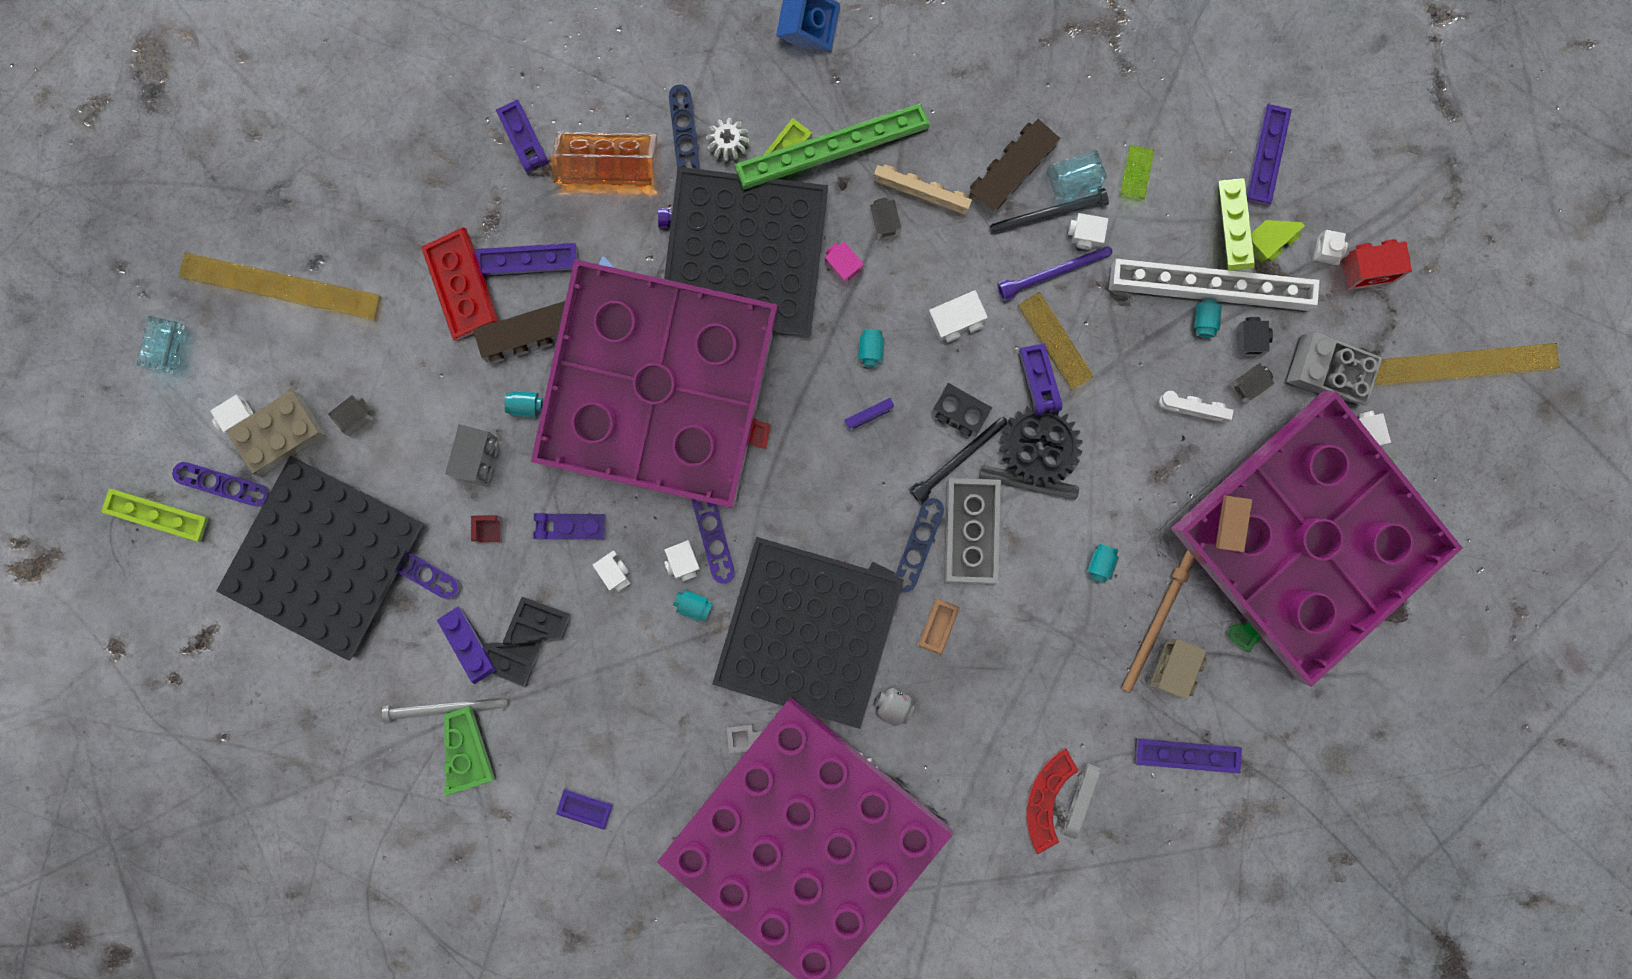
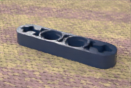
[669,84,700,169]
[894,498,944,593]

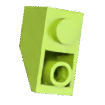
[1251,220,1305,264]

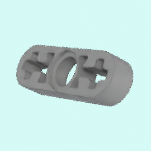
[1063,763,1100,839]

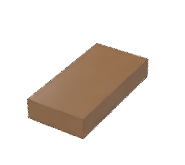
[1216,495,1252,552]
[918,598,960,655]

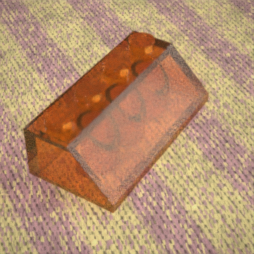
[551,131,657,187]

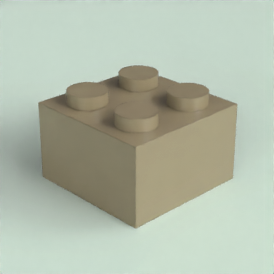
[1149,639,1207,700]

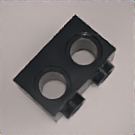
[932,383,993,438]

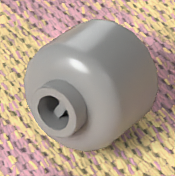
[874,688,914,726]

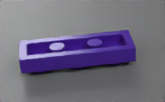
[437,606,496,684]

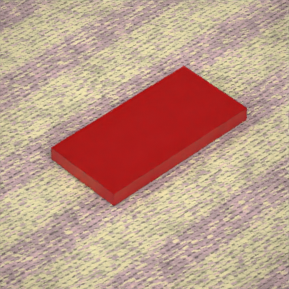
[421,227,499,341]

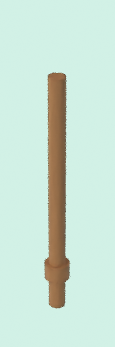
[1121,550,1195,693]

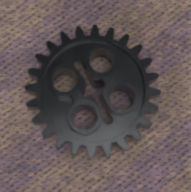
[999,406,1083,487]

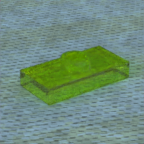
[1119,145,1155,200]

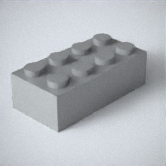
[944,478,1001,584]

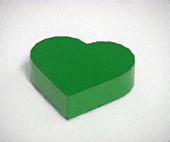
[1227,622,1261,653]

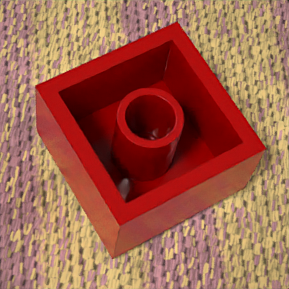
[1341,239,1412,289]

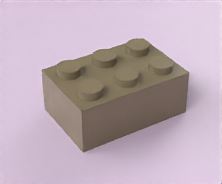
[226,390,326,477]

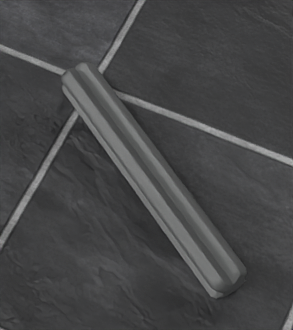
[979,465,1079,500]

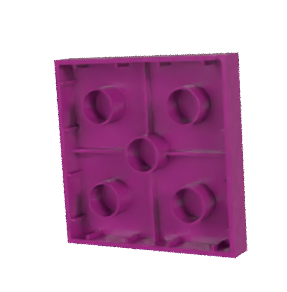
[531,259,779,508]
[1171,391,1463,687]
[657,697,953,979]

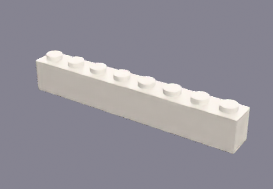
[1109,259,1320,311]

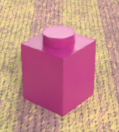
[825,241,864,285]

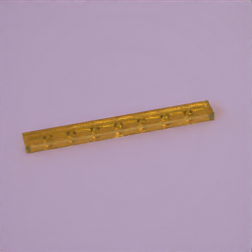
[178,252,381,321]
[1374,343,1560,386]

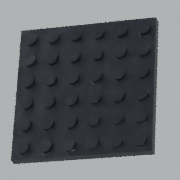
[664,167,828,336]
[216,456,424,661]
[712,537,904,729]

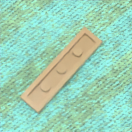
[873,165,972,215]

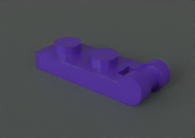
[496,99,549,173]
[1019,343,1062,415]
[533,513,606,540]

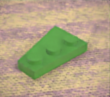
[444,706,495,796]

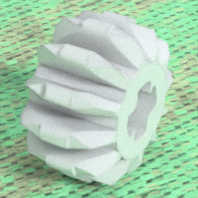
[706,118,749,162]

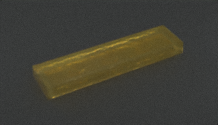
[1018,292,1094,391]

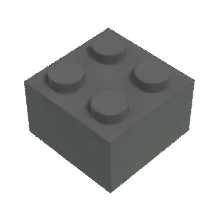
[445,424,499,487]

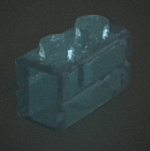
[1047,150,1107,200]
[136,316,186,374]

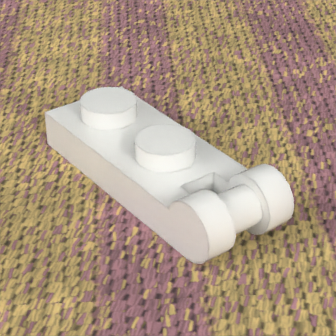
[1158,391,1234,423]

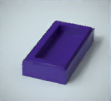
[844,398,894,431]
[556,789,614,830]

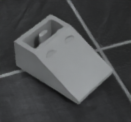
[1287,332,1382,406]

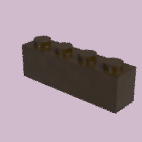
[969,119,1060,217]
[473,301,565,364]

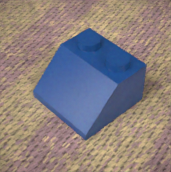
[776,0,840,51]

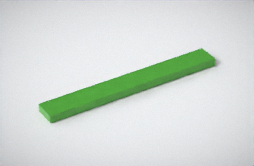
[734,103,930,190]

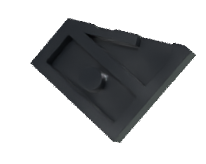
[503,597,570,645]
[484,642,544,687]

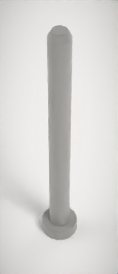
[382,698,508,724]

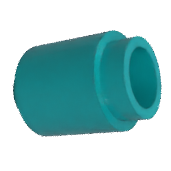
[1194,299,1222,338]
[858,329,885,368]
[505,391,543,418]
[1087,544,1119,583]
[673,589,713,622]

